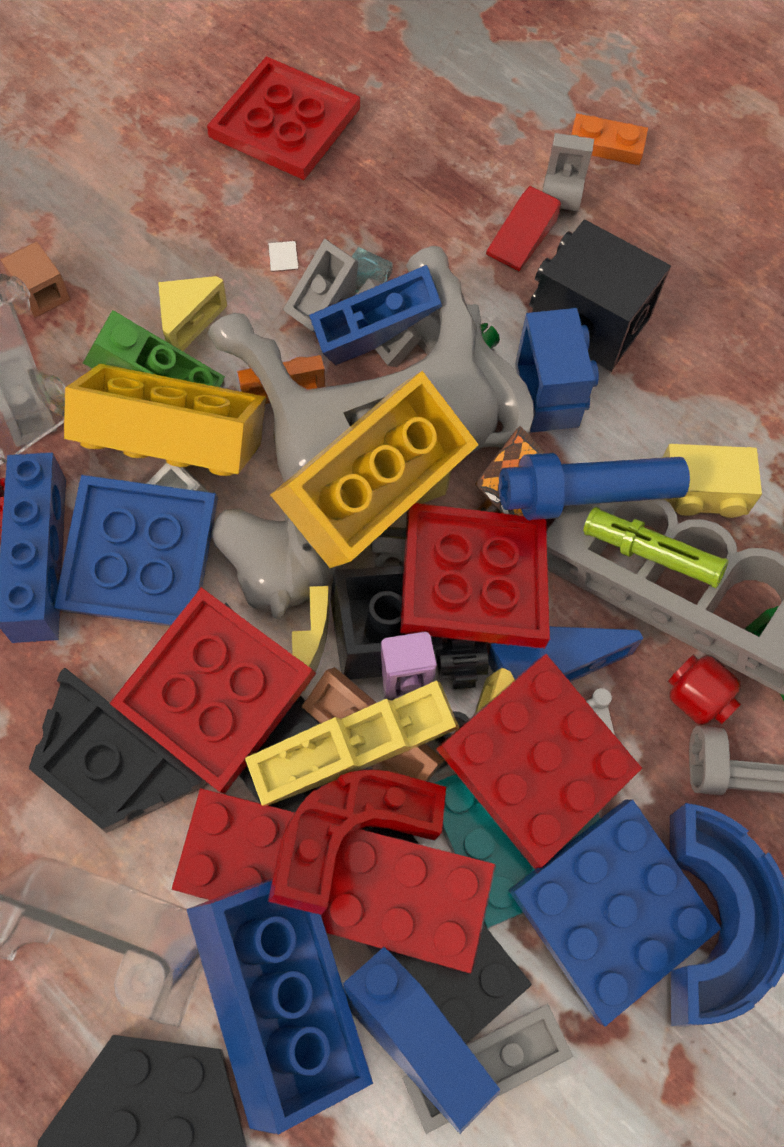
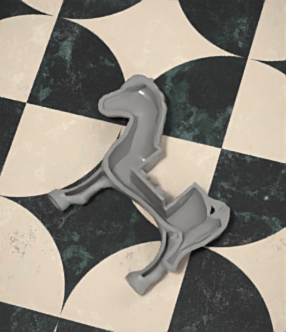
[208,246,534,619]

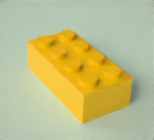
[64,364,266,476]
[270,371,479,568]

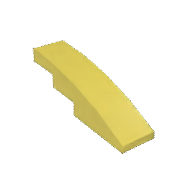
[245,680,459,806]

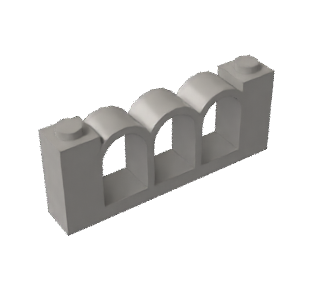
[546,499,784,695]

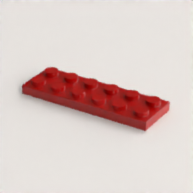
[171,788,496,974]

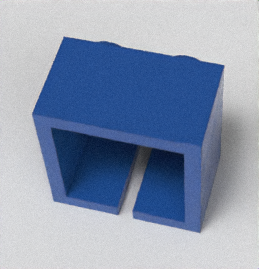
[515,308,599,433]

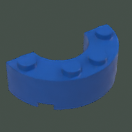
[670,803,784,1027]

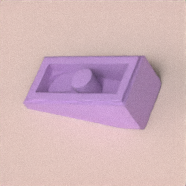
[381,632,437,701]

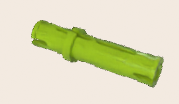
[583,507,729,589]

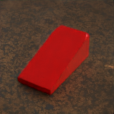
[486,186,561,271]

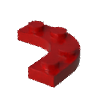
[268,770,446,915]

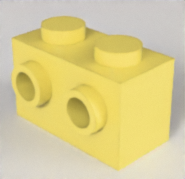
[662,444,762,518]

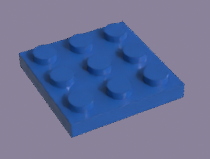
[54,475,218,627]
[508,799,722,1027]

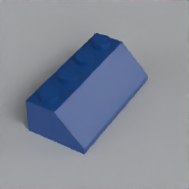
[186,878,373,1135]

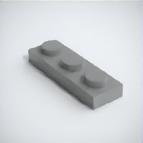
[402,1004,574,1134]

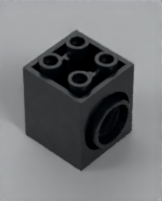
[529,219,671,372]

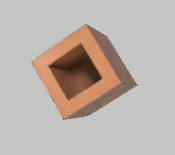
[0,241,70,318]

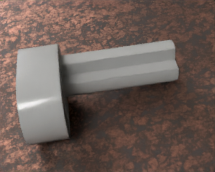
[689,726,784,795]

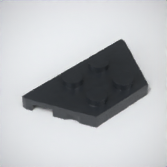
[29,668,207,833]
[37,1035,247,1147]

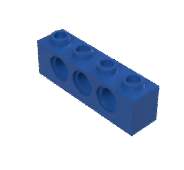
[0,452,66,643]

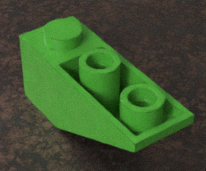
[83,310,225,387]

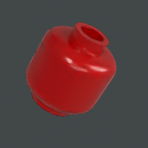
[667,654,741,725]

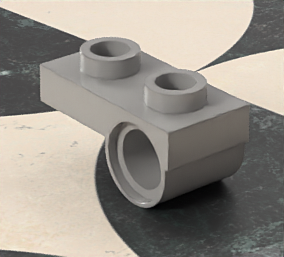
[542,133,594,212]

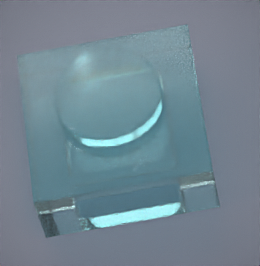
[351,247,393,292]

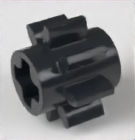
[438,638,489,689]

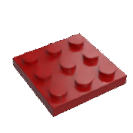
[207,56,360,180]
[401,503,550,649]
[109,587,317,794]
[436,654,643,869]

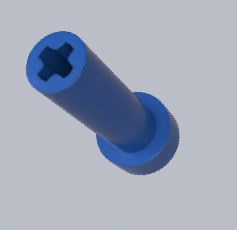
[499,453,690,520]

